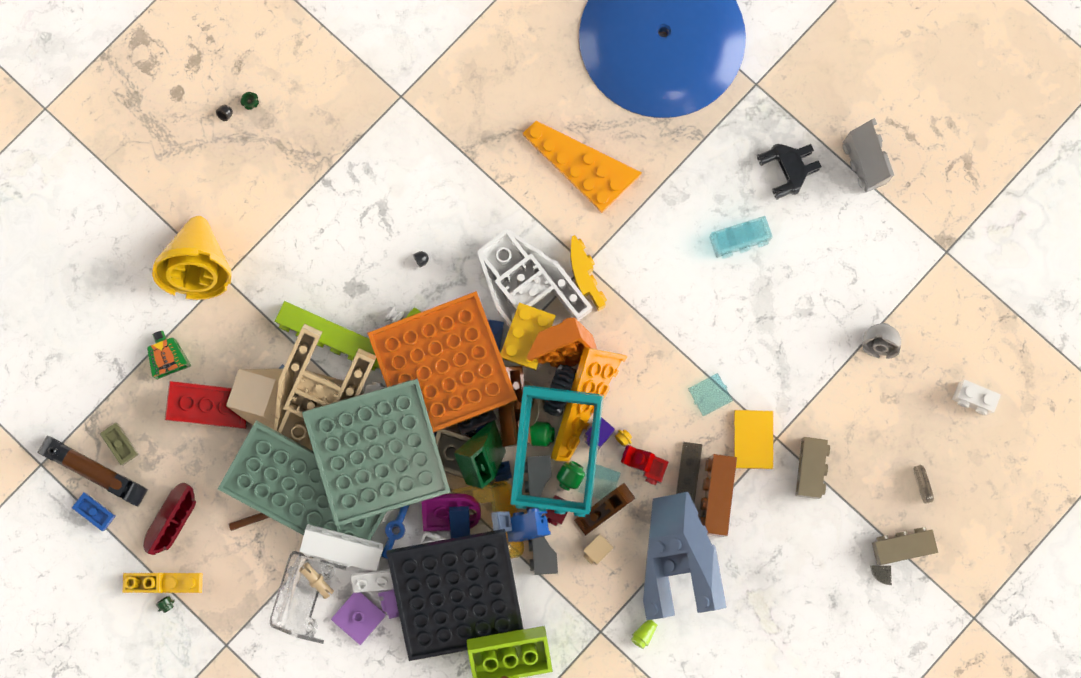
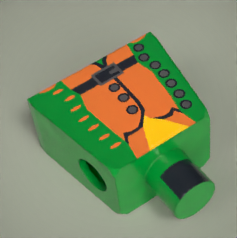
[147,331,191,380]

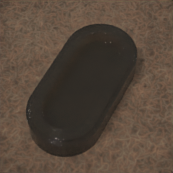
[913,465,934,504]

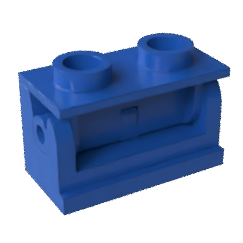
[507,508,551,542]

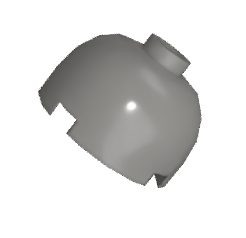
[862,323,901,359]

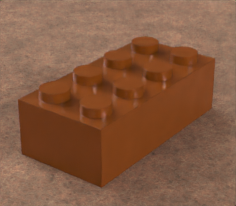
[699,454,737,537]

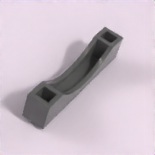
[524,455,558,575]

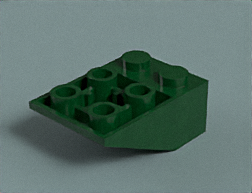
[454,420,506,489]

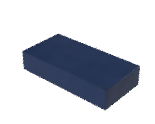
[449,506,470,538]

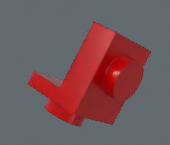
[642,456,669,485]

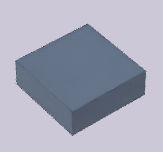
[491,512,512,532]

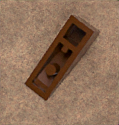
[574,483,636,536]

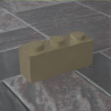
[795,437,830,499]
[871,527,938,565]

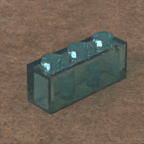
[709,216,773,259]

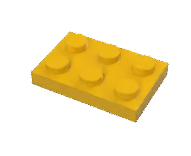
[500,302,556,371]

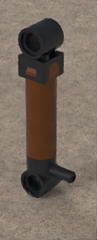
[37,435,148,507]

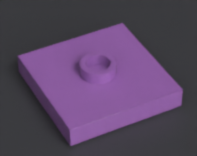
[331,592,387,645]

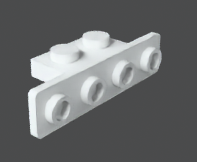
[351,570,394,593]

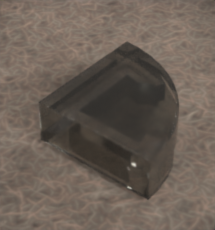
[870,565,892,585]

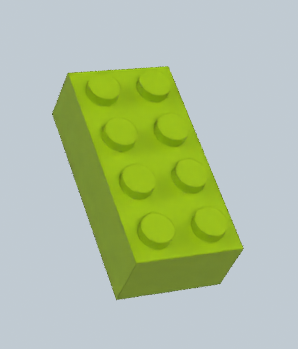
[467,626,553,678]

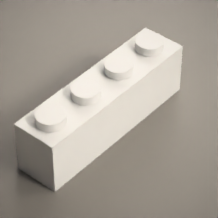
[299,524,384,572]

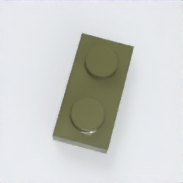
[100,423,139,466]

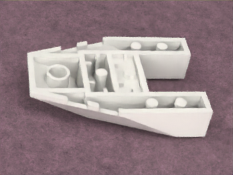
[477,229,593,327]

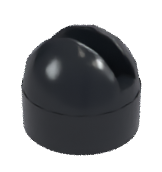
[216,105,233,121]
[413,251,429,268]

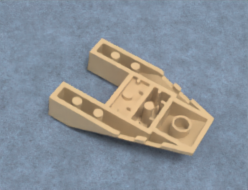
[274,324,376,451]
[226,369,343,430]

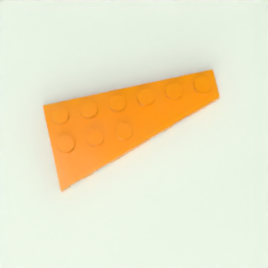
[523,121,642,213]
[551,347,627,462]

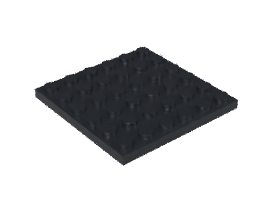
[386,529,523,661]

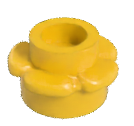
[614,429,632,447]

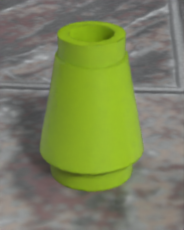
[631,620,658,649]

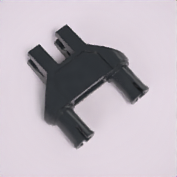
[757,144,822,200]

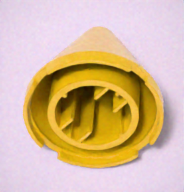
[152,216,232,300]

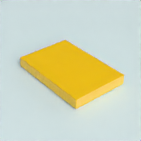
[734,410,773,469]

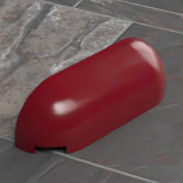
[143,483,196,555]

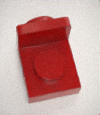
[621,445,655,473]

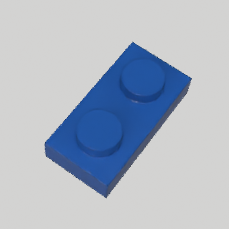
[72,492,116,531]

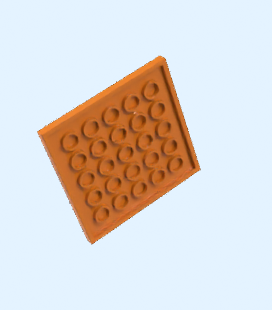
[367,291,518,433]

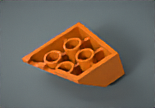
[527,317,597,368]

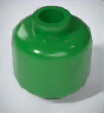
[530,421,555,447]
[556,461,585,491]

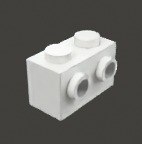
[952,380,1001,415]

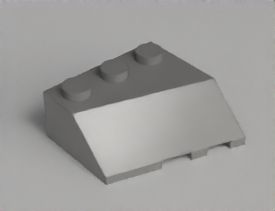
[843,118,894,193]

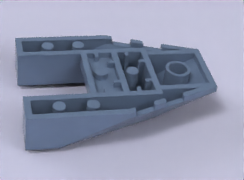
[643,492,727,620]

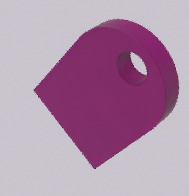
[421,494,481,531]

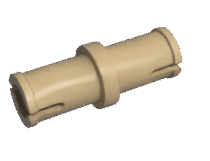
[299,562,334,599]

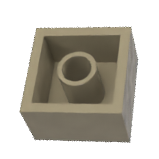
[435,429,470,478]

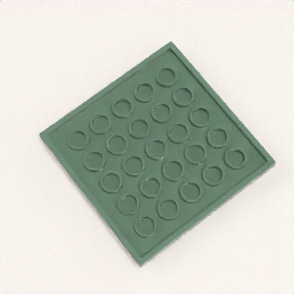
[302,378,450,526]

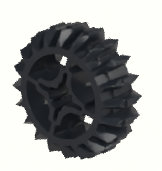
[544,364,576,417]

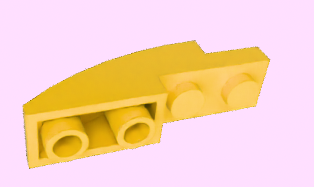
[570,235,607,311]
[122,573,203,593]

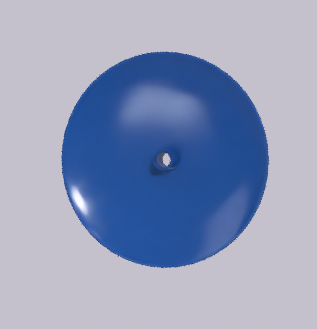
[579,0,746,118]

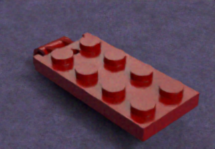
[165,381,247,429]

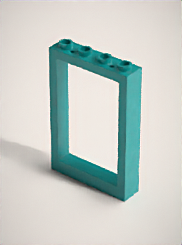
[510,385,604,517]

